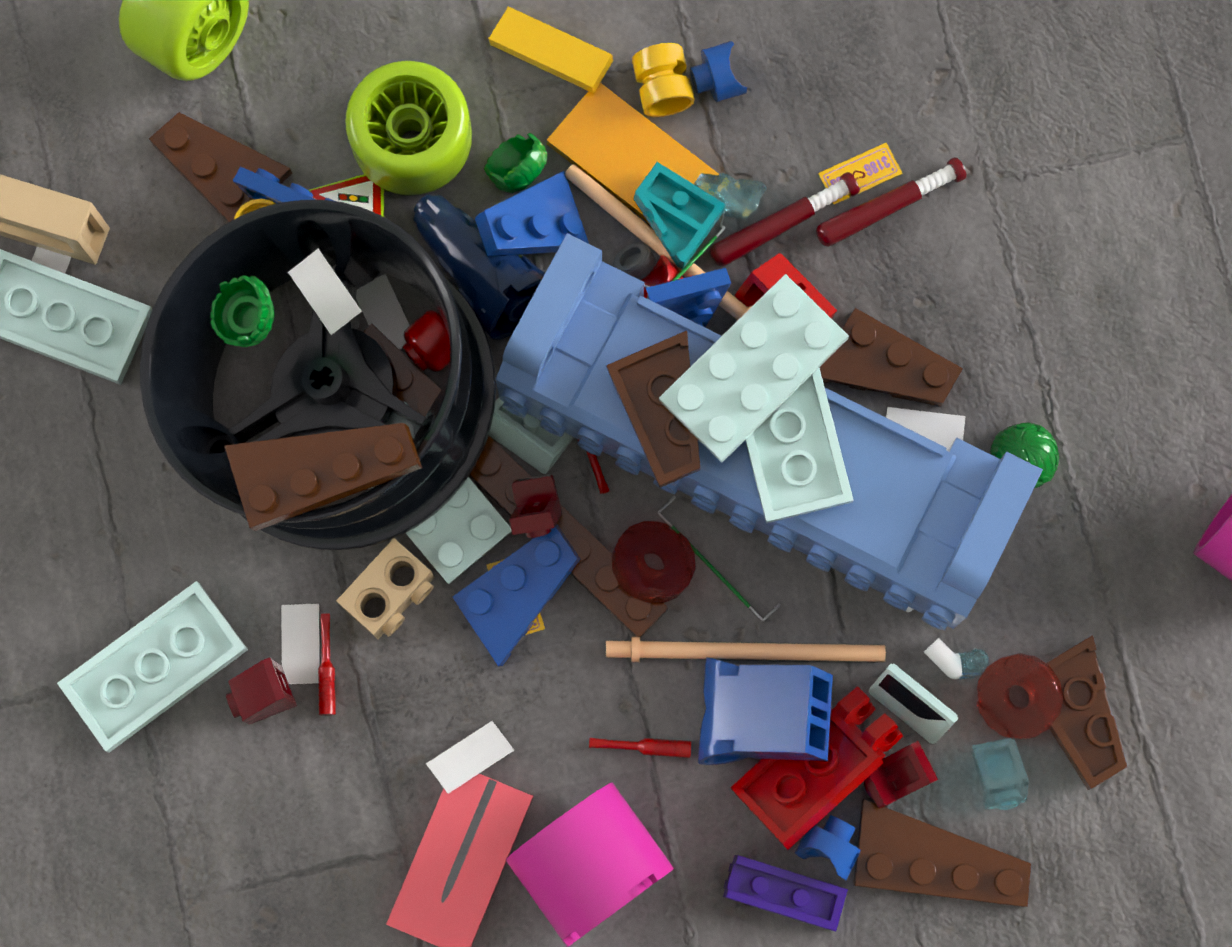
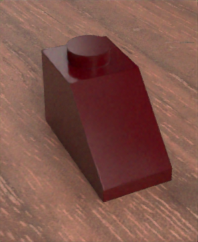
[226,657,297,725]

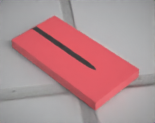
[386,774,533,947]

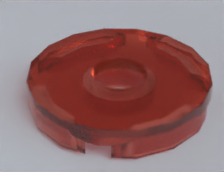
[611,521,696,603]
[977,653,1063,739]

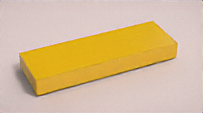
[488,6,614,93]

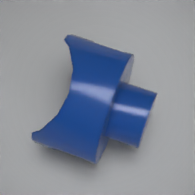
[690,41,747,102]
[794,815,861,880]

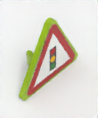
[308,174,384,217]

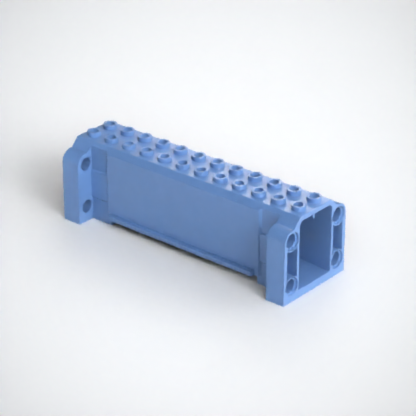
[496,233,1043,630]

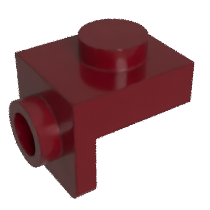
[509,474,562,538]
[864,741,938,809]

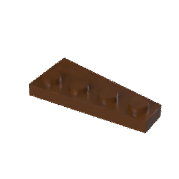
[225,423,422,531]
[853,799,1031,907]

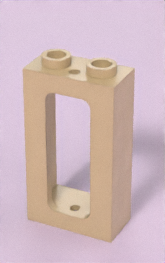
[0,174,110,264]

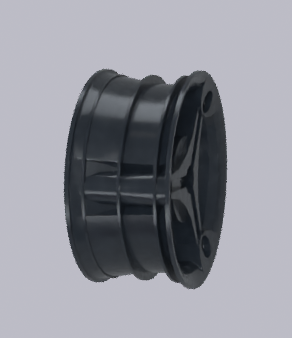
[140,200,496,550]

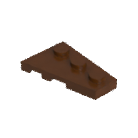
[149,112,293,223]
[820,308,963,407]
[606,330,700,488]
[1019,635,1127,790]

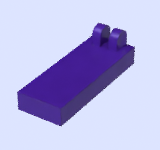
[723,855,848,932]

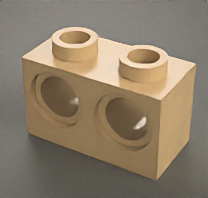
[336,538,435,639]

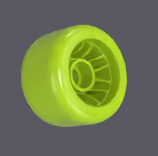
[119,0,249,81]
[345,61,472,195]

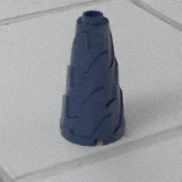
[413,195,545,340]

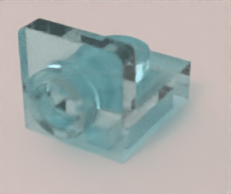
[694,173,767,219]
[972,737,1029,810]

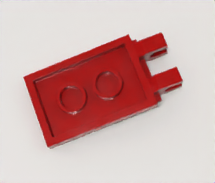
[730,686,903,850]

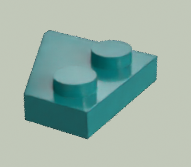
[634,162,726,270]

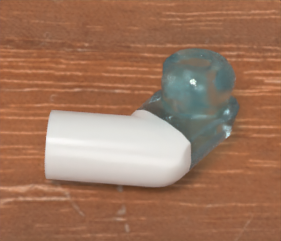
[924,638,990,679]

